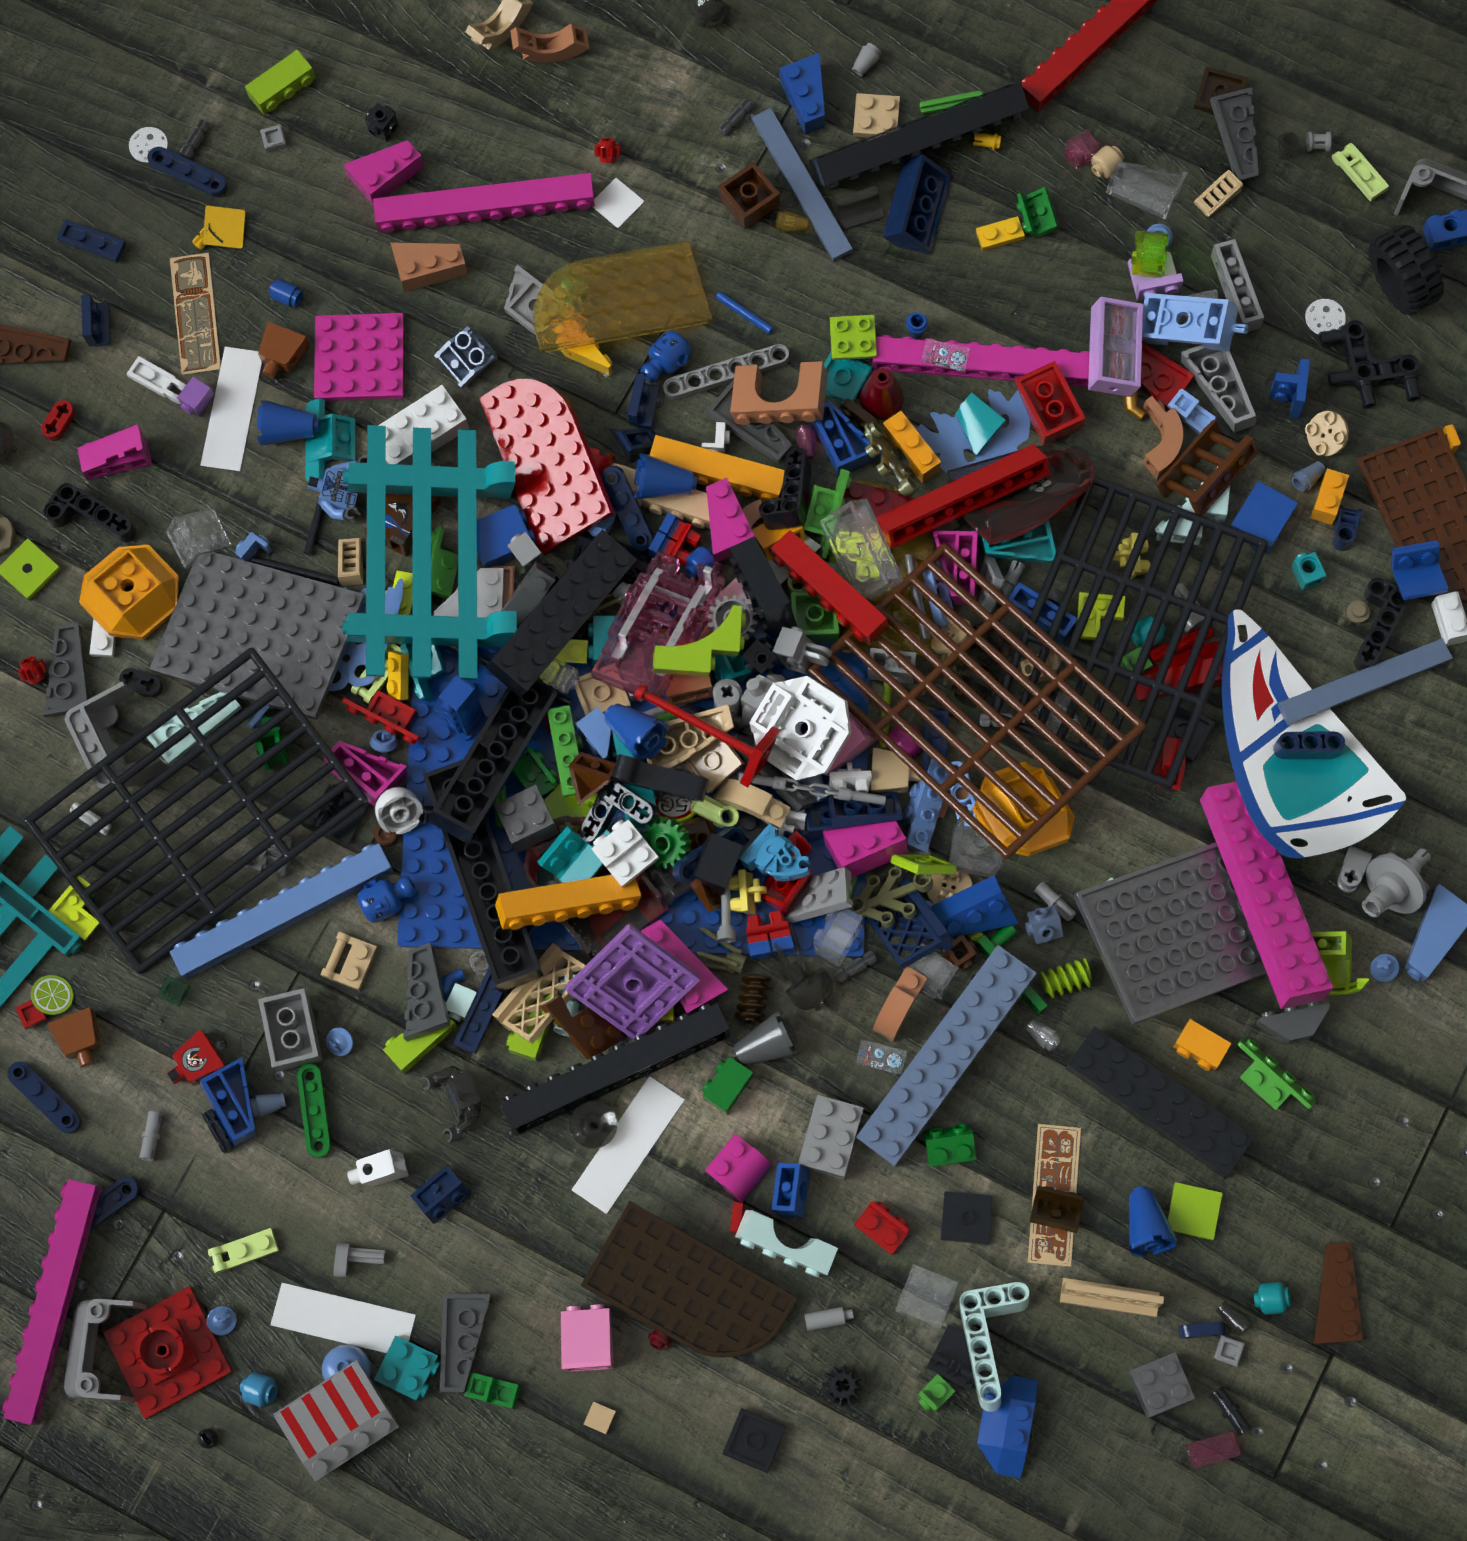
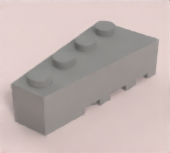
[1181,345,1256,433]

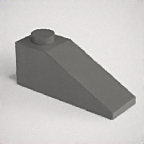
[501,561,555,628]

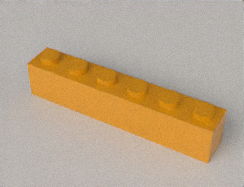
[650,435,784,501]
[495,875,641,930]

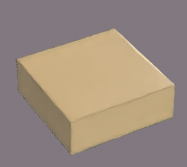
[584,1402,616,1434]

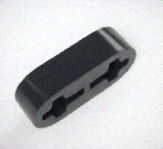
[119,668,163,698]

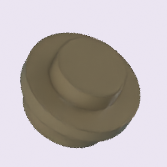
[1346,601,1370,623]

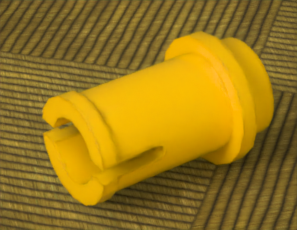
[973,133,1002,151]

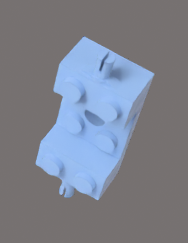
[1142,293,1248,351]

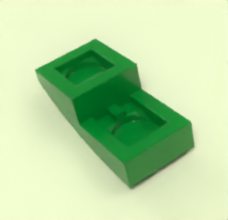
[465,1372,521,1410]

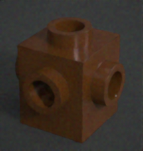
[942,935,977,972]

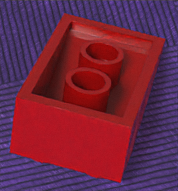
[1014,361,1086,446]

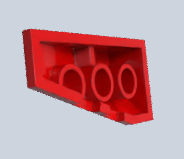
[1135,641,1224,702]

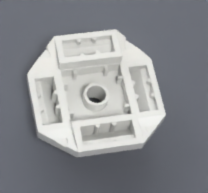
[749,676,851,781]

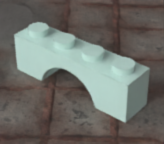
[735,1210,838,1278]

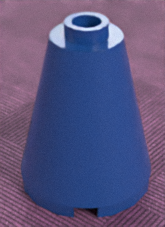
[257,400,320,445]
[634,453,697,499]
[605,704,670,762]
[1129,1186,1178,1257]

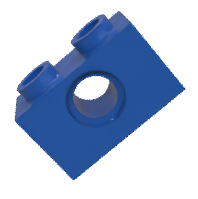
[1423,209,1467,252]
[772,1163,810,1218]

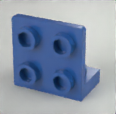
[1390,540,1448,600]

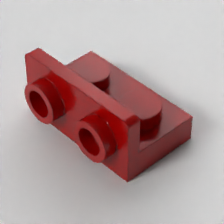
[854,1201,910,1255]

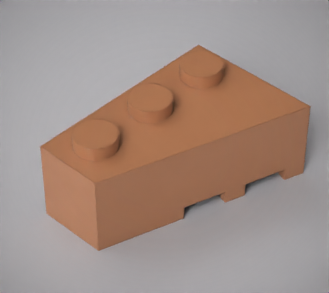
[390,242,468,292]

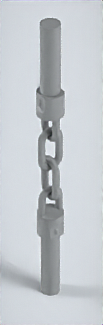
[738,772,886,805]

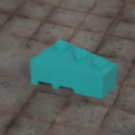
[979,519,1056,565]

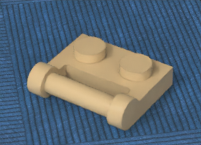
[320,932,378,991]

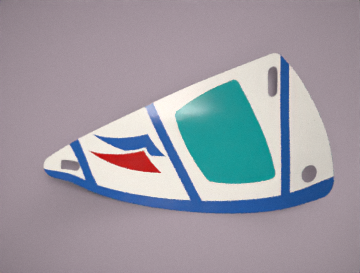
[1222,610,1406,858]

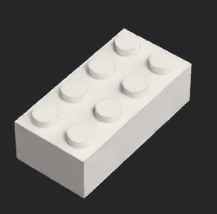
[378,385,470,465]

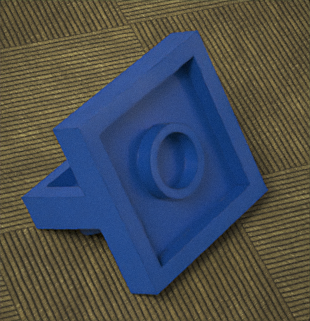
[1269,358,1310,418]

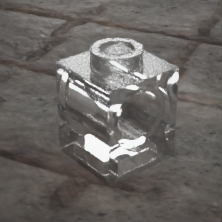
[543,658,580,694]

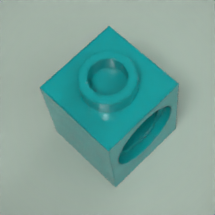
[1291,552,1327,591]

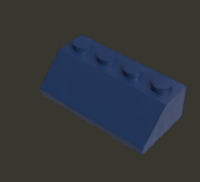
[883,154,952,254]

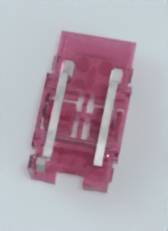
[591,551,725,698]

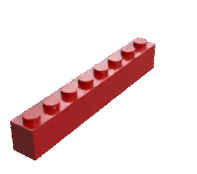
[1021,0,1158,112]
[875,444,1050,548]

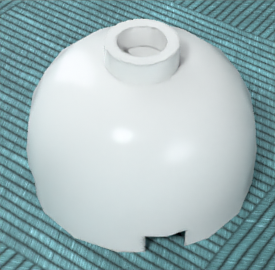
[375,787,423,834]

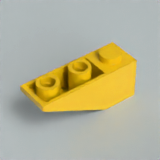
[550,317,613,376]

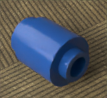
[269,278,303,307]

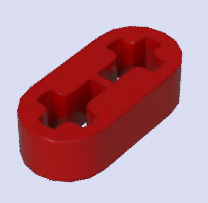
[41,400,75,441]

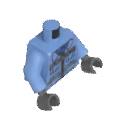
[307,455,367,524]

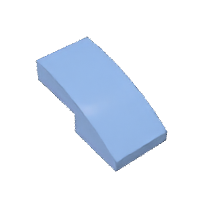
[1167,388,1216,435]

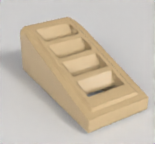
[1194,170,1243,218]
[338,538,363,586]

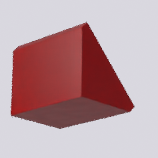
[761,866,812,916]

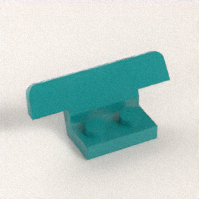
[305,398,355,482]
[538,826,611,883]

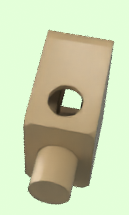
[871,748,922,794]

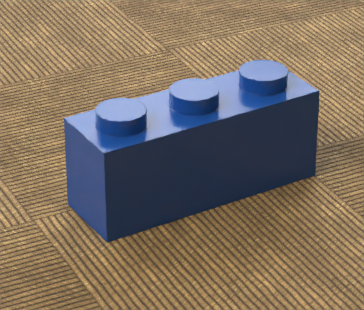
[1008,582,1077,644]

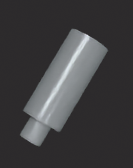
[804,1307,854,1331]

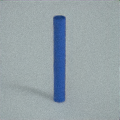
[715,291,774,334]

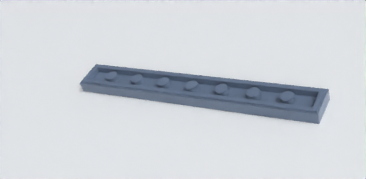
[752,108,853,261]
[1277,638,1453,726]

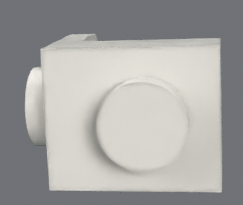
[701,422,730,454]

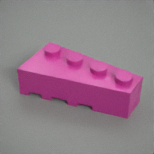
[641,920,728,1013]

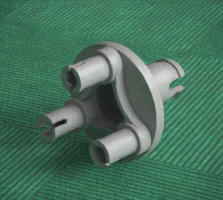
[1362,849,1431,917]

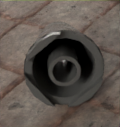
[731,1010,800,1066]

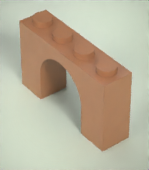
[730,361,828,425]

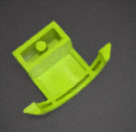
[1311,931,1370,996]

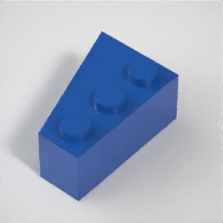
[200,1057,256,1147]

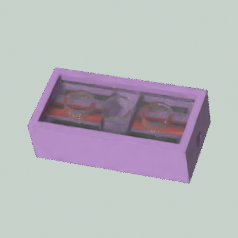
[1088,297,1143,397]

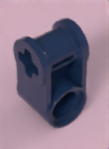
[1332,505,1362,551]

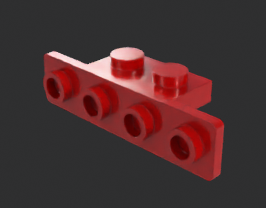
[342,690,425,746]

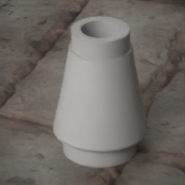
[852,43,882,77]

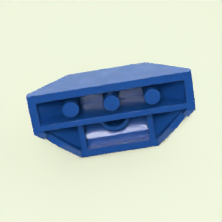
[977,1376,1038,1479]

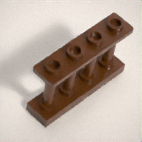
[1156,420,1259,516]

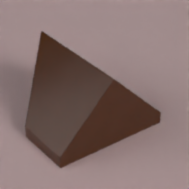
[569,752,616,806]

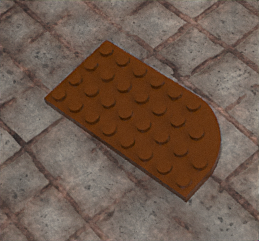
[1356,427,1467,603]

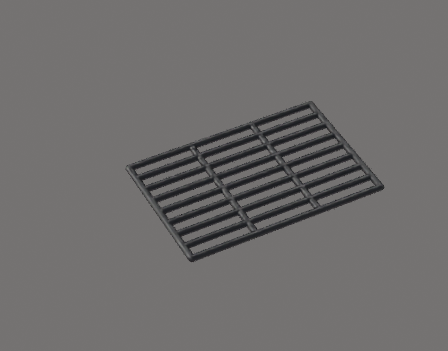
[989,475,1268,789]
[24,648,368,974]

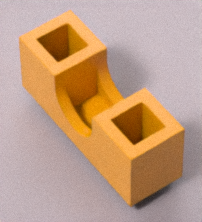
[883,411,941,484]

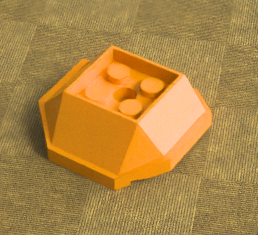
[79,545,180,640]
[972,761,1075,856]

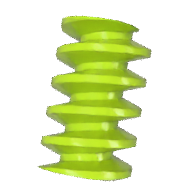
[1039,958,1092,999]

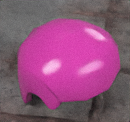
[888,724,923,758]

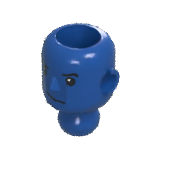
[640,330,692,383]
[357,876,417,923]

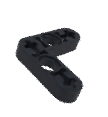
[580,780,659,843]

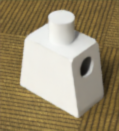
[347,1149,409,1186]

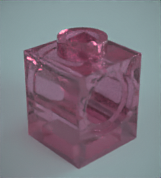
[1063,130,1100,169]

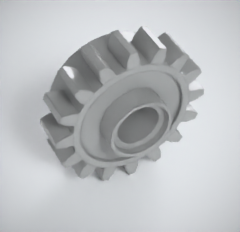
[706,595,757,642]

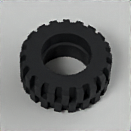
[1368,225,1444,315]

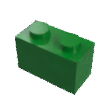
[702,1057,753,1115]

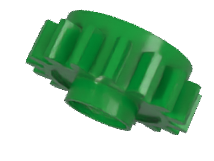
[641,816,691,869]

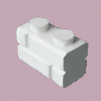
[1431,591,1467,646]

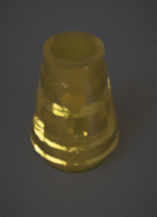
[775,210,808,232]

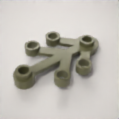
[864,421,919,497]
[846,866,934,928]

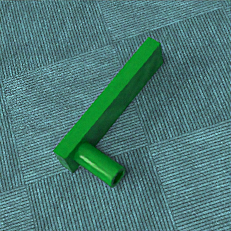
[976,925,1048,1016]

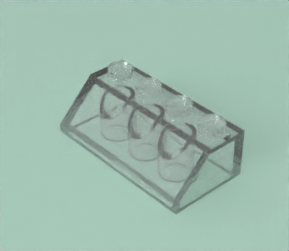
[819,499,904,599]

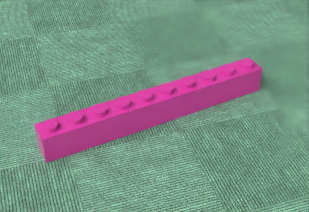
[373,173,595,233]
[872,335,1090,387]
[2,1179,102,1425]

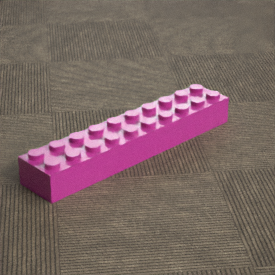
[1200,782,1333,1009]

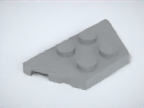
[504,265,582,338]
[785,867,853,923]

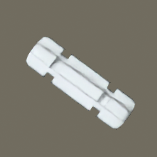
[70,802,112,835]

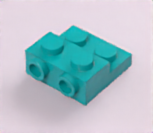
[374,1335,441,1401]

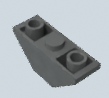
[1256,1001,1330,1044]

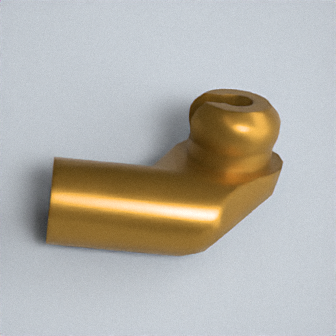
[1123,391,1147,421]

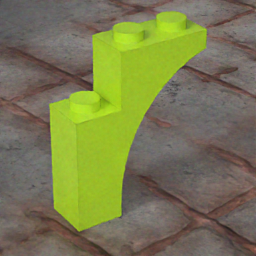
[653,605,746,677]

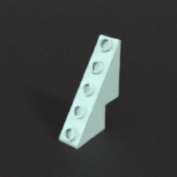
[1155,466,1230,545]

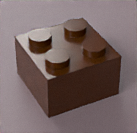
[718,162,780,229]

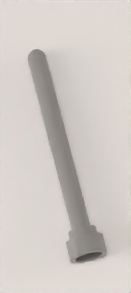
[717,886,736,943]

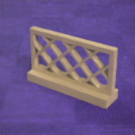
[492,943,586,1044]
[1059,1278,1164,1318]

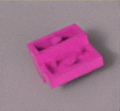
[705,1134,772,1203]

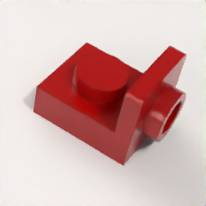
[730,1202,746,1238]

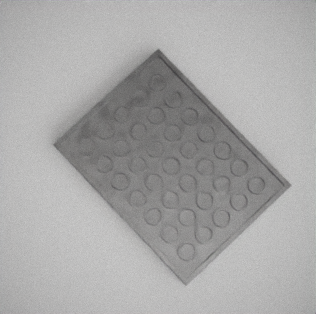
[149,548,366,720]
[1073,842,1267,1025]

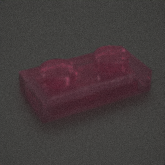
[1185,1431,1241,1469]

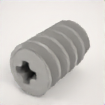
[713,679,743,718]

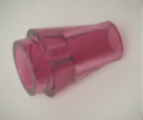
[794,425,816,459]

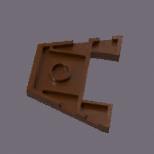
[541,996,626,1059]

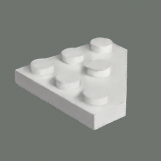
[434,568,504,618]

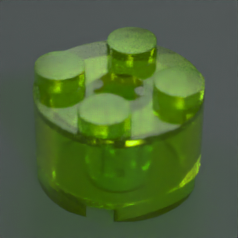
[1131,231,1169,278]

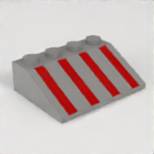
[273,1360,399,1482]

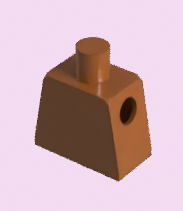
[258,322,310,379]
[47,1007,101,1068]

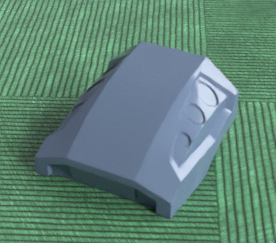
[434,326,498,388]

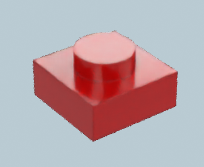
[15,1000,48,1030]

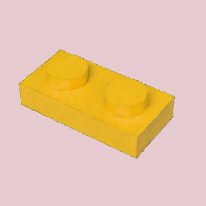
[976,216,1025,251]
[387,651,409,700]

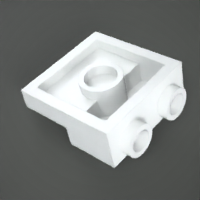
[592,820,660,888]

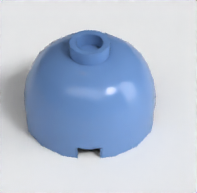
[322,1344,371,1380]

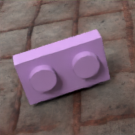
[1128,251,1183,301]

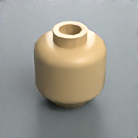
[1091,145,1124,179]

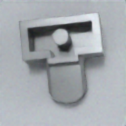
[772,627,832,675]

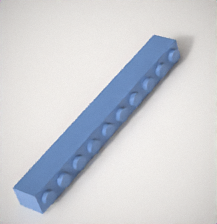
[169,843,394,980]

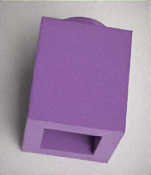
[177,377,215,417]

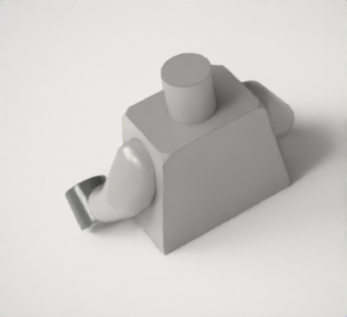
[733,670,785,732]

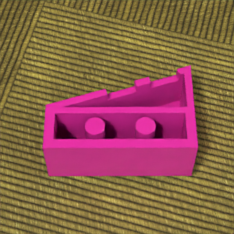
[343,140,424,206]
[77,424,153,480]
[706,478,755,563]
[932,531,980,605]
[324,741,408,807]
[823,821,908,878]

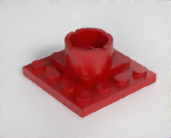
[103,1286,233,1420]

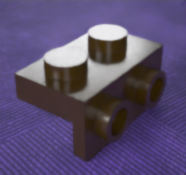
[1029,1186,1085,1233]

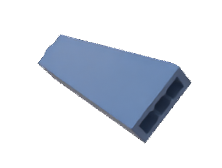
[1404,884,1467,982]

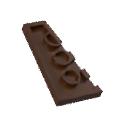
[0,324,72,365]
[1313,1242,1363,1345]

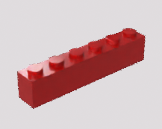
[770,530,889,645]

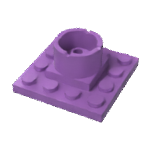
[565,923,700,1040]

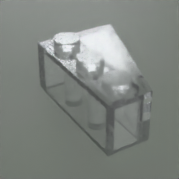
[1106,162,1188,220]

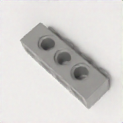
[1211,239,1264,334]

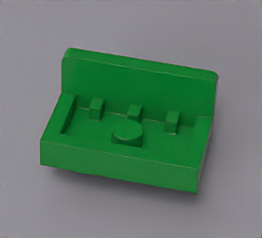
[1016,187,1060,239]
[513,746,558,798]
[924,1123,976,1167]

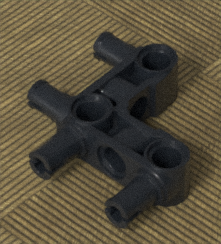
[1319,320,1421,409]

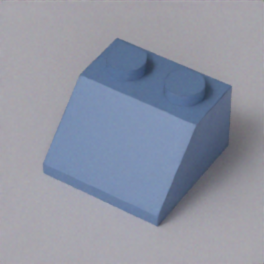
[576,707,614,761]

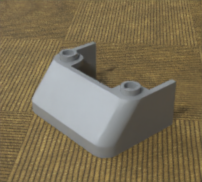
[1394,158,1467,216]
[65,681,170,789]
[64,1299,147,1403]

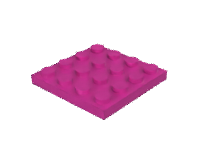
[314,313,404,401]

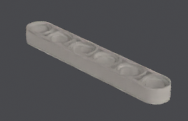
[663,344,789,400]

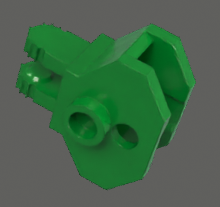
[255,717,290,770]

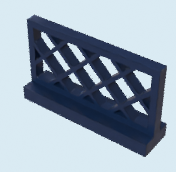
[860,876,953,969]

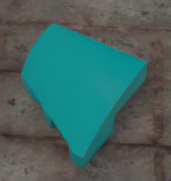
[956,392,1006,457]

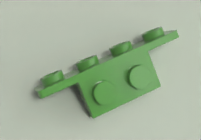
[802,469,851,559]
[431,526,458,599]
[547,706,584,797]
[1237,1037,1317,1110]

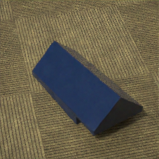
[805,792,902,839]

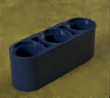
[1273,731,1345,759]

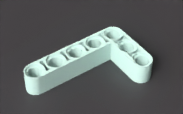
[960,1282,1029,1412]

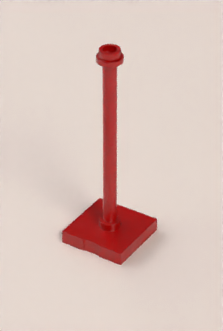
[634,684,780,788]

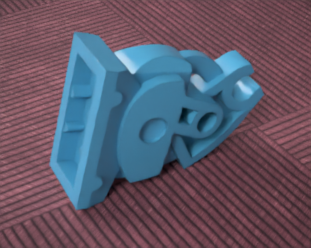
[739,823,810,881]

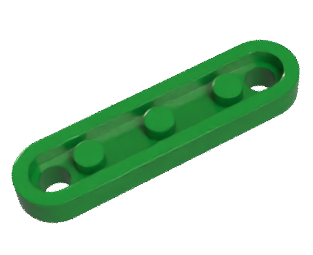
[297,1064,331,1158]

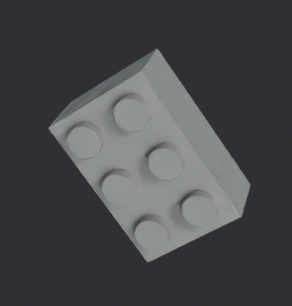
[258,988,323,1072]
[798,1095,863,1180]

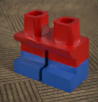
[648,512,702,566]
[746,910,794,961]

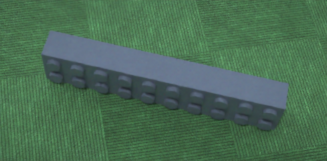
[856,945,1037,1167]

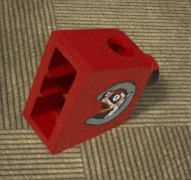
[167,1029,226,1086]

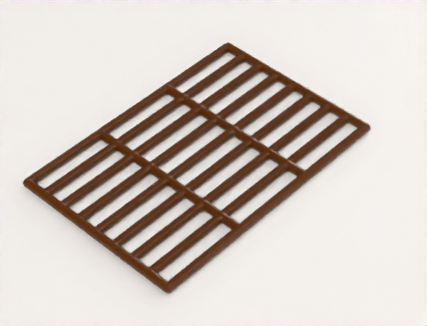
[808,543,1147,859]

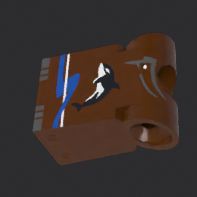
[363,494,441,557]

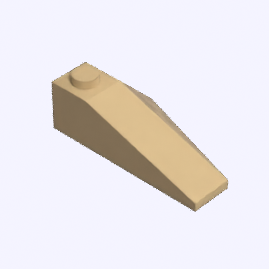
[646,705,734,769]

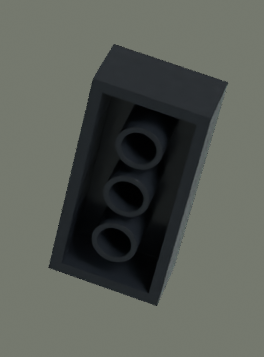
[729,537,798,639]

